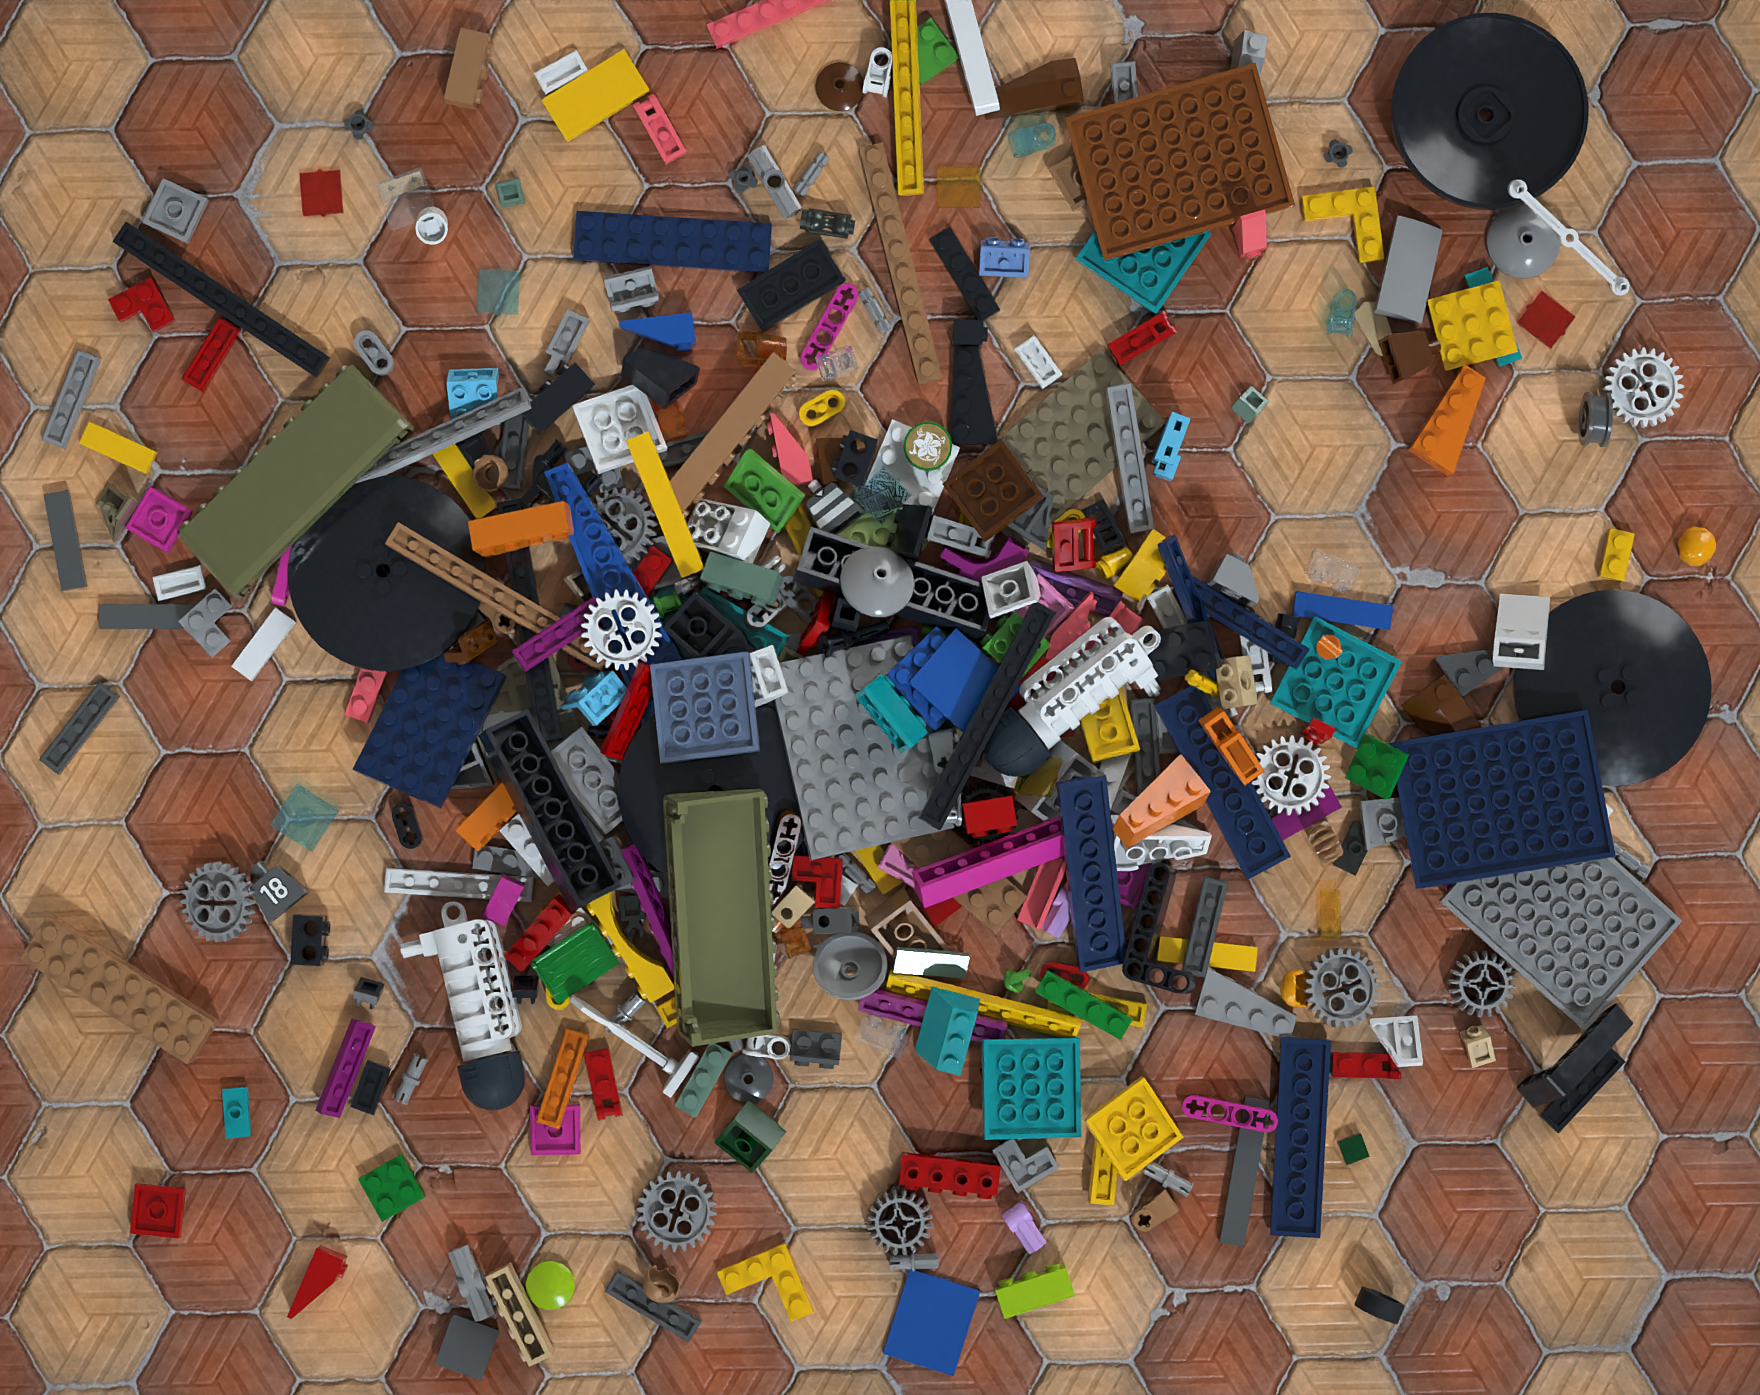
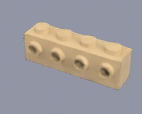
[485,1262,554,1367]

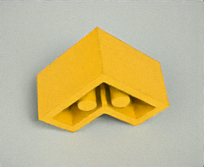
[1114,529,1167,602]

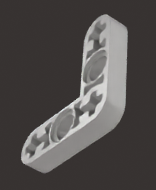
[744,576,833,635]

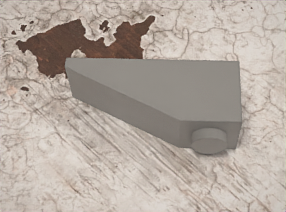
[1230,30,1267,77]

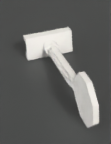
[569,995,699,1098]

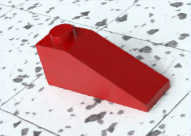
[287,1245,348,1319]

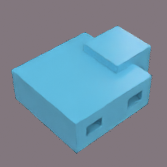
[1151,412,1191,482]

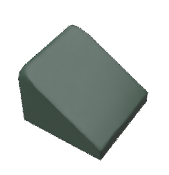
[1232,386,1269,423]

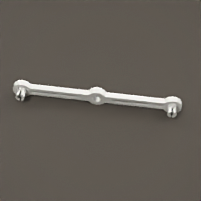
[1507,179,1630,296]

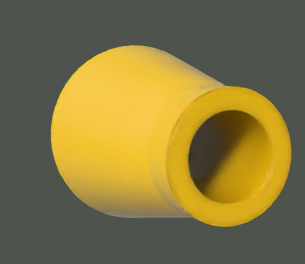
[1096,547,1133,579]

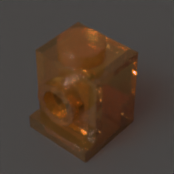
[656,403,688,442]
[774,925,811,959]

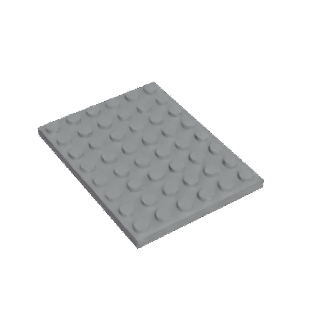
[774,635,954,860]
[1438,858,1682,1031]

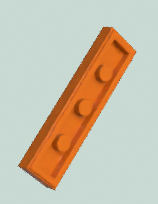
[536,1027,590,1130]

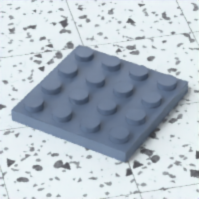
[650,651,760,764]

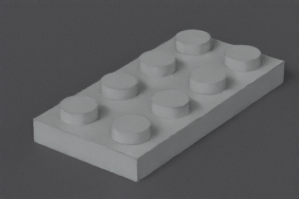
[551,727,623,835]

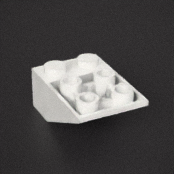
[687,499,771,564]
[1493,594,1550,670]

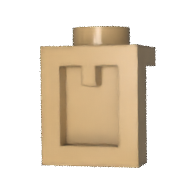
[1460,1025,1496,1068]

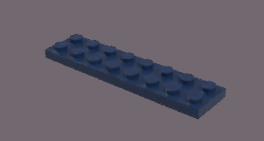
[573,211,772,273]
[1154,686,1291,880]
[1056,773,1126,973]
[1270,1037,1331,1238]

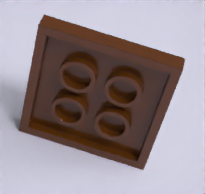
[942,439,1044,542]

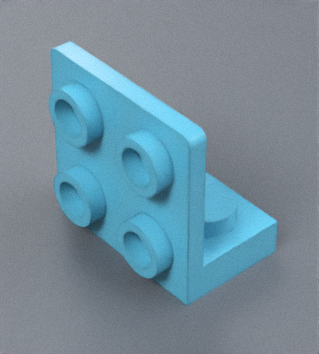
[447,368,500,425]
[561,670,627,726]

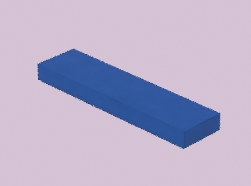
[1292,591,1393,630]

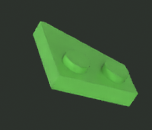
[917,18,959,86]

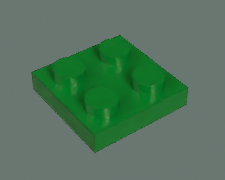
[1345,733,1409,799]
[358,1154,426,1222]

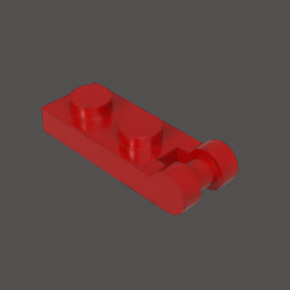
[1107,311,1178,367]
[584,1048,623,1121]
[1331,1052,1402,1079]

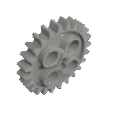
[592,487,657,565]
[180,862,256,942]
[1302,948,1381,1028]
[636,1170,717,1252]

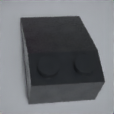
[886,504,933,562]

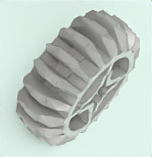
[1448,950,1516,1017]
[867,1188,933,1255]

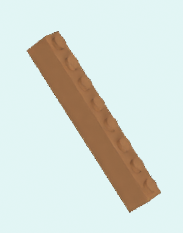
[650,352,798,519]

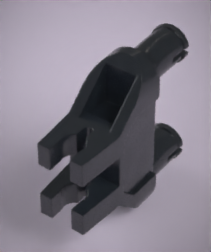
[520,439,603,508]

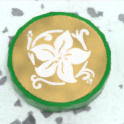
[903,422,952,471]

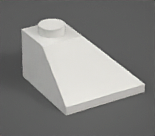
[981,561,1041,618]

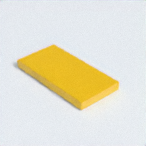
[541,49,650,143]

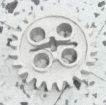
[1602,347,1684,428]
[581,589,662,670]
[1252,735,1331,816]

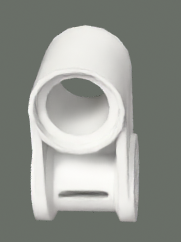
[863,47,892,98]
[742,1034,791,1059]

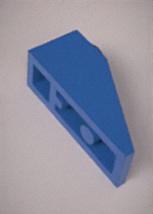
[619,312,697,351]

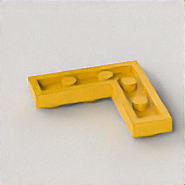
[1301,187,1384,264]
[717,1243,814,1322]

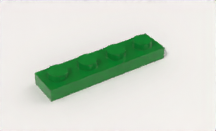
[1035,969,1133,1040]

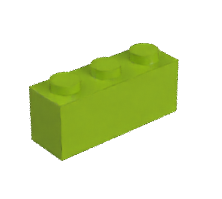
[994,1262,1075,1319]

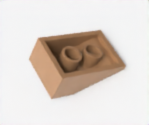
[864,888,951,976]

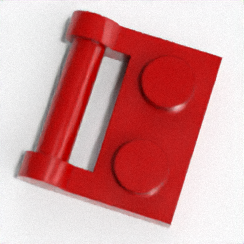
[1052,517,1096,572]

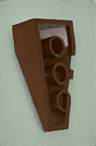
[985,58,1084,120]
[1401,675,1482,736]

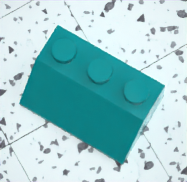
[854,674,928,753]
[915,987,980,1076]

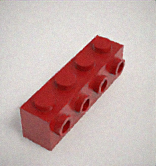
[899,1152,1001,1199]

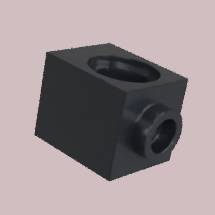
[952,319,988,348]

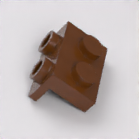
[443,620,498,665]

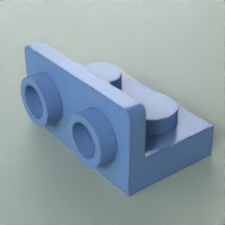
[979,237,1030,278]

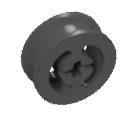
[1578,392,1613,447]

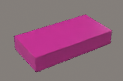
[482,873,525,926]

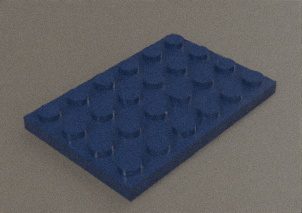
[352,651,507,809]

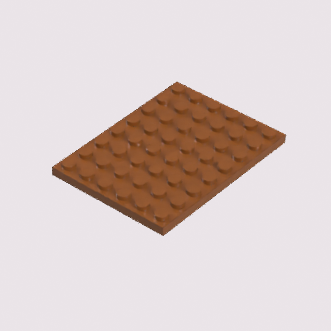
[1065,63,1295,261]

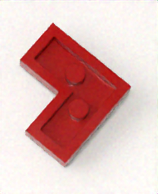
[108,277,176,333]
[796,592,835,657]
[792,855,843,908]

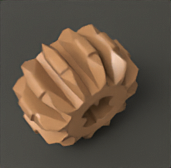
[1306,821,1343,864]

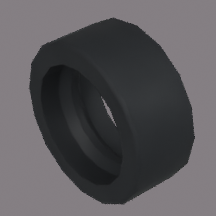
[1355,1286,1405,1324]

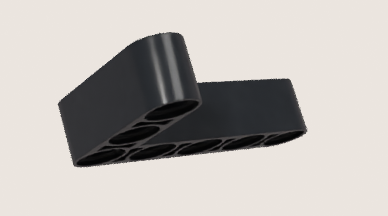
[1122,862,1196,994]
[1516,1003,1633,1108]

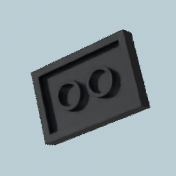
[1143,619,1222,681]

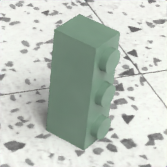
[700,552,783,607]
[675,1042,733,1118]

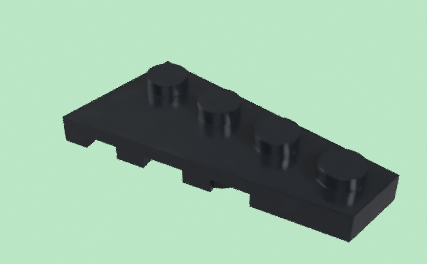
[950,346,999,445]

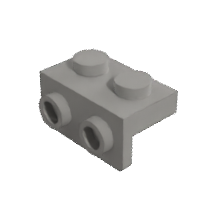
[604,266,659,313]

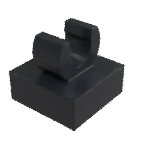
[512,976,539,1004]
[353,977,385,1009]

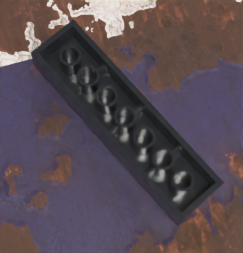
[792,527,990,642]
[478,709,621,912]

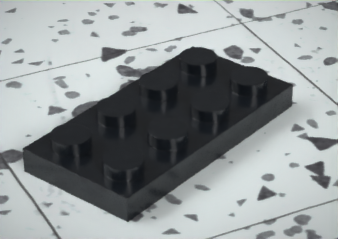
[737,239,846,333]

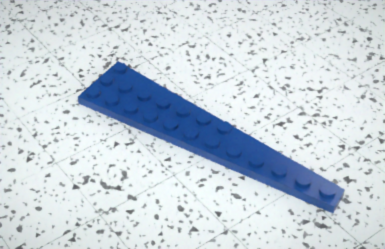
[544,463,684,726]

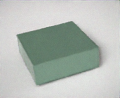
[495,178,526,208]

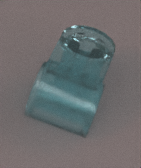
[1008,123,1056,158]
[1326,289,1357,338]

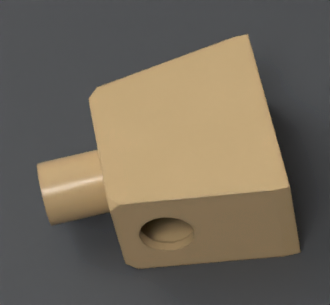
[771,881,816,933]

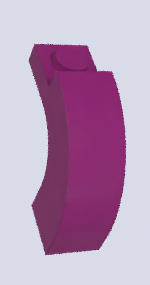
[940,535,1030,583]

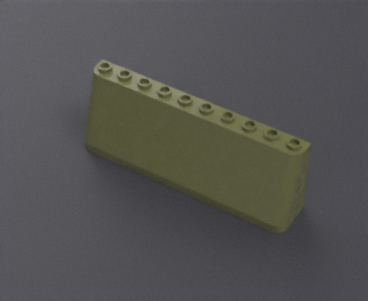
[178,365,416,600]
[663,789,780,1047]

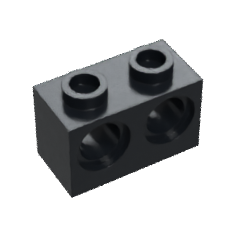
[831,430,878,489]
[290,914,331,966]

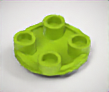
[526,1261,575,1310]

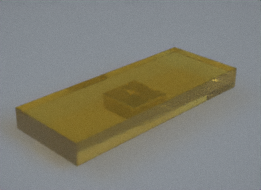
[1320,890,1341,939]

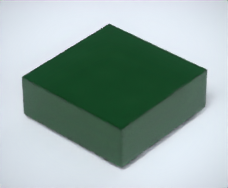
[1337,1133,1370,1165]

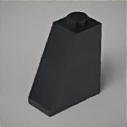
[621,347,700,409]

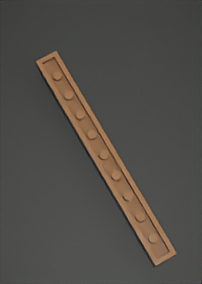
[859,142,942,385]
[385,522,613,672]

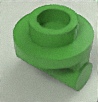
[1004,968,1031,993]

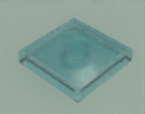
[270,784,339,852]

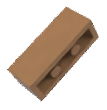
[444,27,494,110]

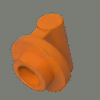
[1316,635,1343,659]

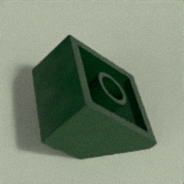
[714,1101,787,1173]

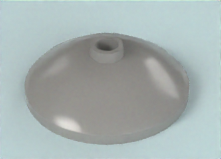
[1486,205,1560,279]
[840,546,914,617]
[813,932,887,1000]

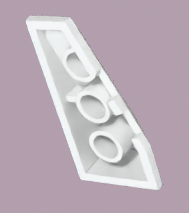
[1111,815,1212,871]

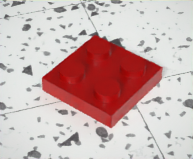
[130,1183,186,1239]

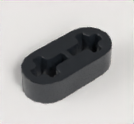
[392,803,423,849]

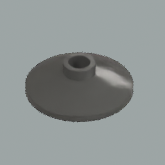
[724,1054,774,1103]

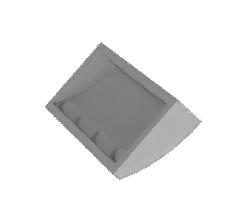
[1373,215,1443,325]

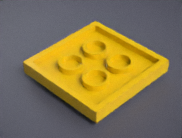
[1427,280,1518,372]
[1083,1076,1184,1181]

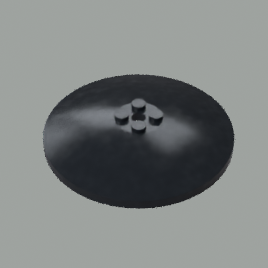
[1390,13,1589,210]
[288,475,486,672]
[1513,590,1712,786]
[618,704,805,876]

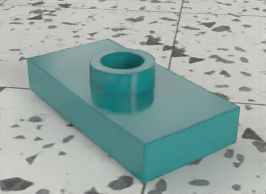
[222,1086,252,1139]

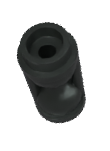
[800,208,855,239]

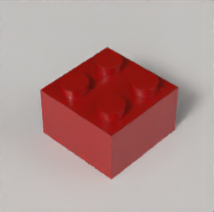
[962,796,1017,838]

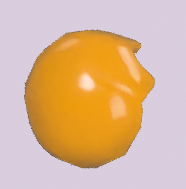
[1678,526,1716,566]
[1280,970,1309,1007]

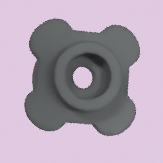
[344,110,374,140]
[1324,140,1353,168]
[729,165,758,193]

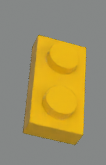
[1598,528,1635,582]

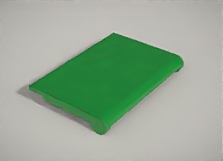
[530,921,620,1004]

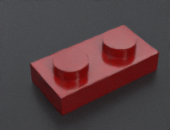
[1300,718,1336,745]

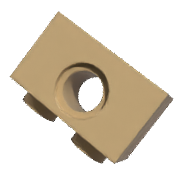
[1216,655,1258,709]

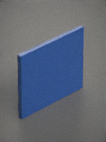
[908,628,1020,733]
[883,1269,980,1376]

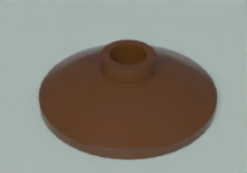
[815,62,864,111]

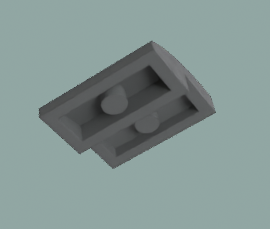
[435,1314,499,1381]

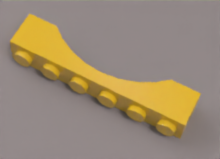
[586,891,675,1003]

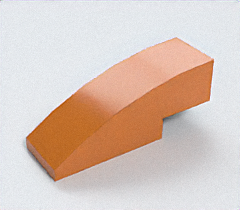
[1198,707,1265,785]

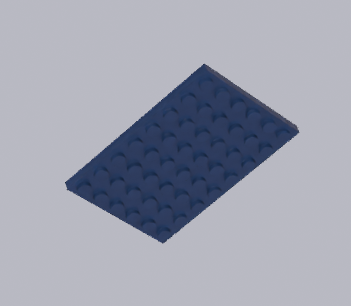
[1389,710,1616,890]

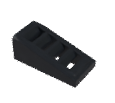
[1082,499,1126,556]

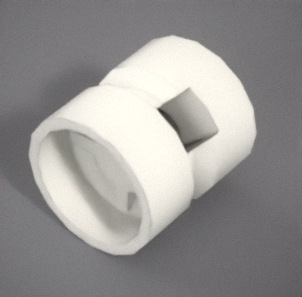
[415,207,448,245]

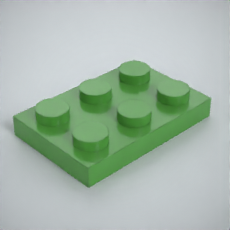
[724,448,805,533]

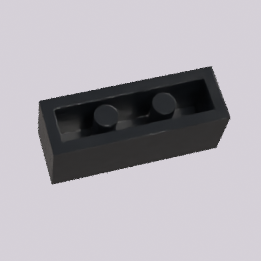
[520,363,595,435]

